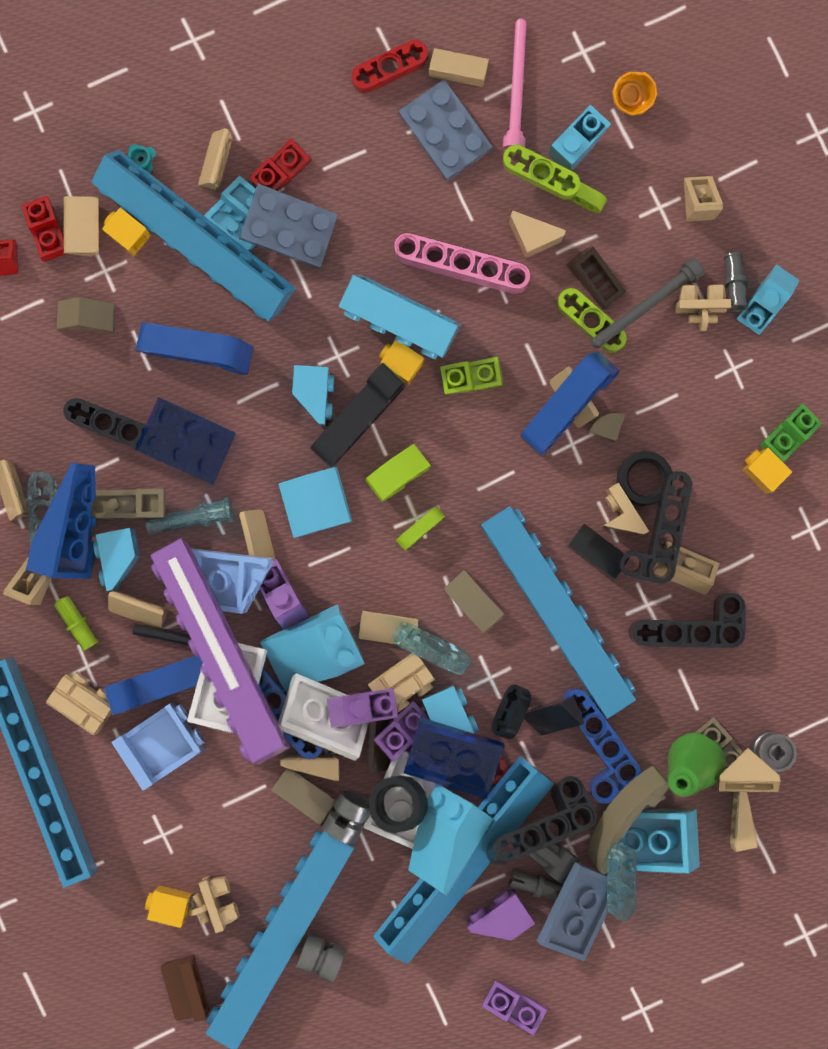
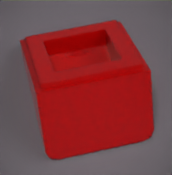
[0,239,19,276]

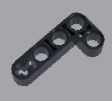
[310,363,405,468]
[63,398,184,458]
[617,471,692,583]
[628,593,746,648]
[486,776,596,866]

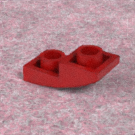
[249,138,313,191]
[21,195,66,263]

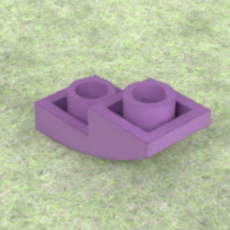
[373,701,432,761]
[482,980,549,1036]

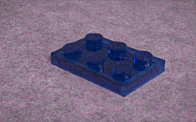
[135,397,236,485]
[403,717,504,799]

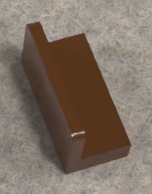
[161,955,210,1022]

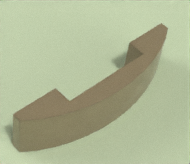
[55,489,166,519]
[588,766,669,875]

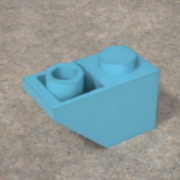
[548,104,611,171]
[737,264,800,335]
[292,365,335,427]
[93,528,140,591]
[422,685,479,742]

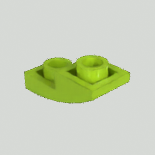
[440,357,504,395]
[365,444,431,502]

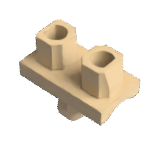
[675,285,731,331]
[188,875,240,933]

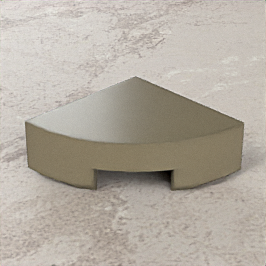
[588,413,625,442]

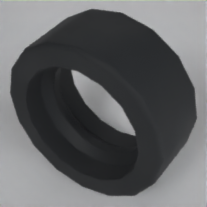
[616,451,673,506]
[369,775,428,833]

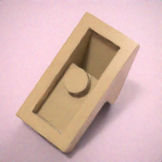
[602,483,649,535]

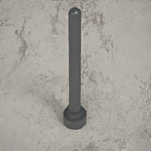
[591,258,705,348]

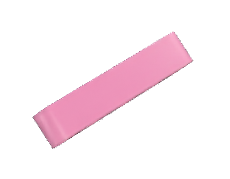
[394,233,530,294]

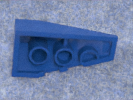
[26,462,96,579]

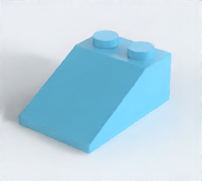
[260,604,365,691]
[408,784,493,896]
[603,808,700,873]

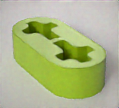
[395,506,446,551]

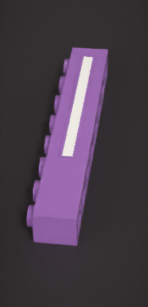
[151,538,290,765]

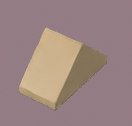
[684,176,723,222]
[509,211,566,259]
[3,558,52,605]
[719,748,780,792]

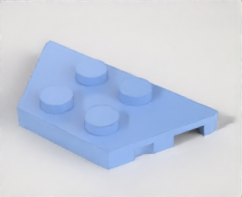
[191,548,273,614]

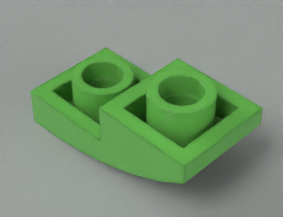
[759,403,822,463]

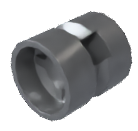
[750,730,797,772]
[323,789,370,844]
[295,933,347,985]

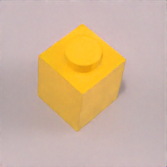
[102,207,152,257]
[379,340,424,385]
[742,448,792,494]
[145,885,192,928]

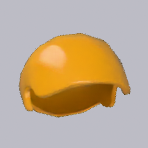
[612,72,657,116]

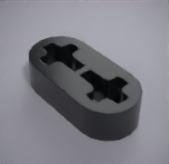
[492,684,531,740]

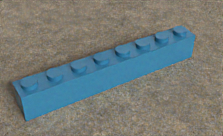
[91,150,296,322]
[480,506,636,719]
[0,657,98,888]
[373,756,554,964]
[205,830,355,1049]

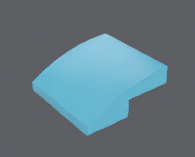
[204,176,256,252]
[278,467,352,538]

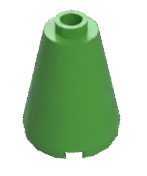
[667,733,726,797]

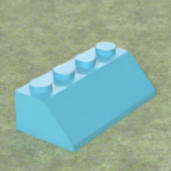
[338,275,462,359]

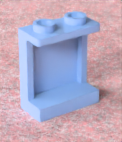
[111,702,205,791]

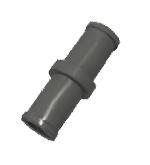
[724,252,748,312]
[508,869,563,901]

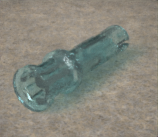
[145,497,234,536]

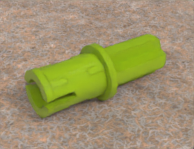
[54,596,99,652]

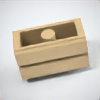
[368,651,435,713]
[46,672,112,735]

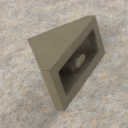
[57,297,115,332]

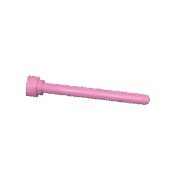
[503,19,527,151]

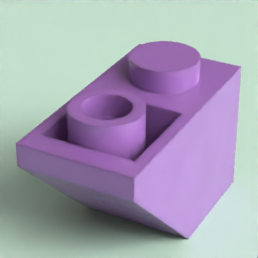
[260,559,310,629]
[327,688,398,728]
[467,889,535,940]

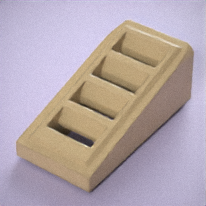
[281,754,340,781]
[730,792,758,852]

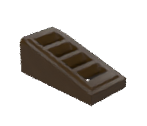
[566,246,626,309]

